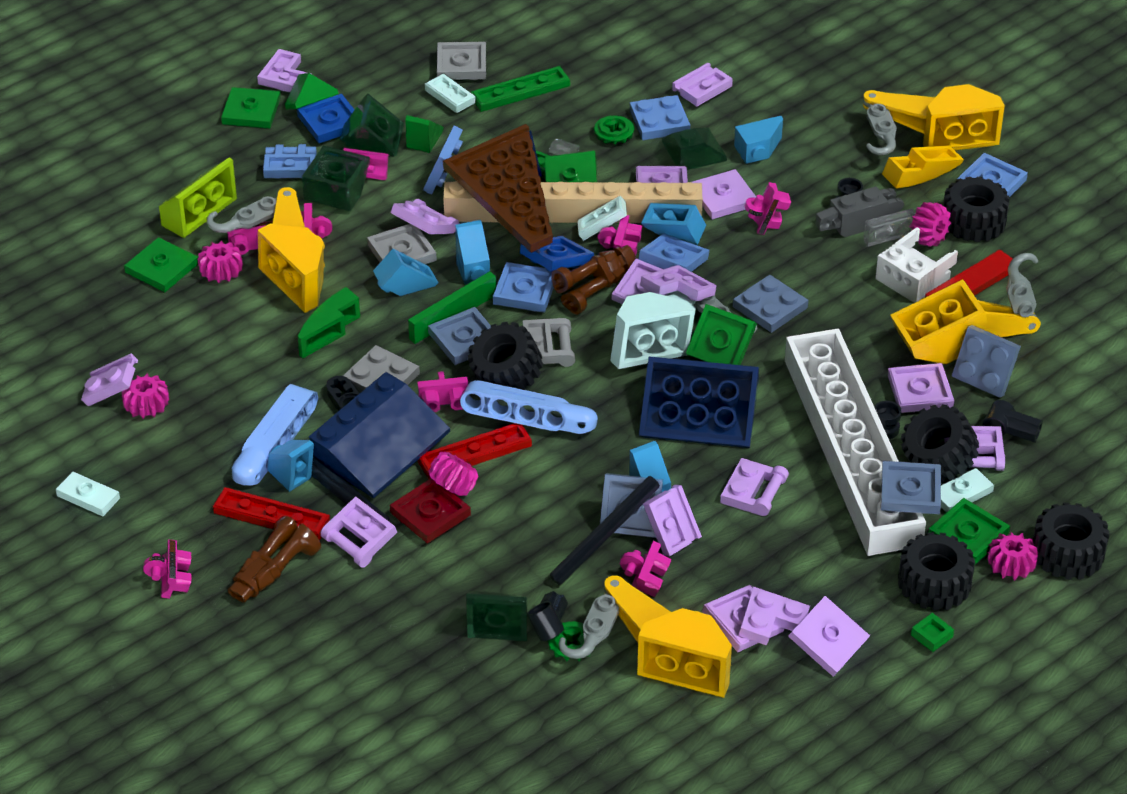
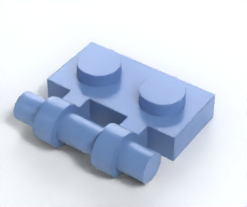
[263,144,317,179]

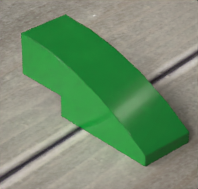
[298,287,360,359]

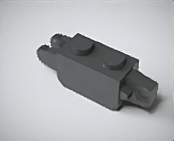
[815,186,905,237]

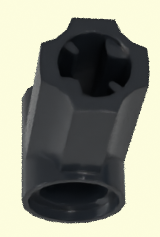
[983,400,1043,443]
[527,591,568,641]

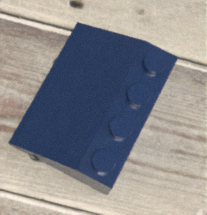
[639,356,759,448]
[309,372,450,498]

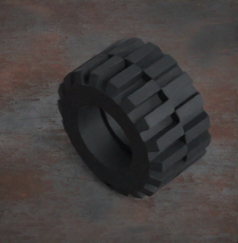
[943,177,1010,242]
[468,322,543,390]
[901,404,979,482]
[1033,503,1109,580]
[898,532,975,611]

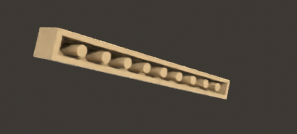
[444,181,703,223]

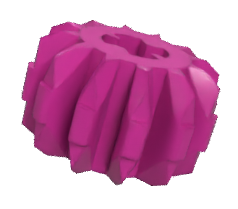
[909,202,951,246]
[198,240,243,283]
[121,373,169,419]
[428,452,479,496]
[987,531,1038,581]

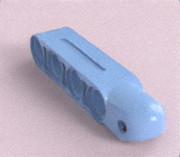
[460,380,598,434]
[231,384,318,486]

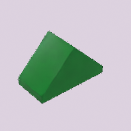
[285,73,339,110]
[405,115,444,153]

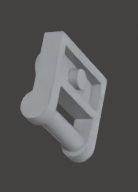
[523,318,575,367]

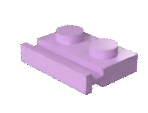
[672,63,733,106]
[81,353,138,406]
[643,485,702,556]

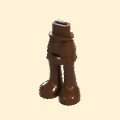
[551,245,637,315]
[227,516,321,603]

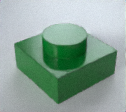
[911,613,954,652]

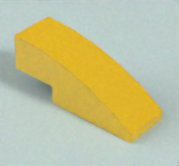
[882,145,964,188]

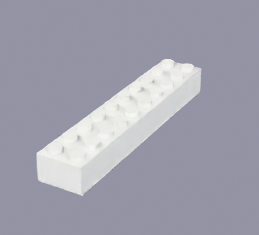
[785,328,926,556]

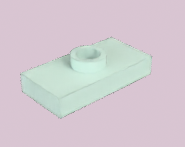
[425,74,475,113]
[578,196,627,241]
[941,468,994,513]
[56,472,120,516]

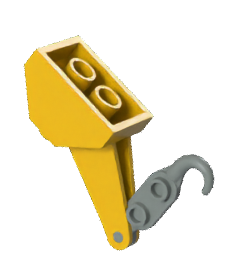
[863,84,1005,155]
[206,187,325,313]
[890,253,1041,364]
[558,576,732,698]

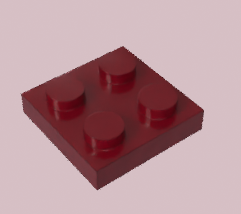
[390,479,471,544]

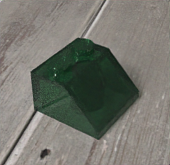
[302,145,370,212]

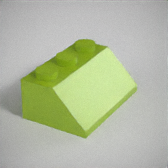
[159,158,237,238]

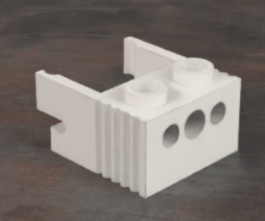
[876,227,958,303]

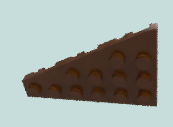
[443,124,553,253]

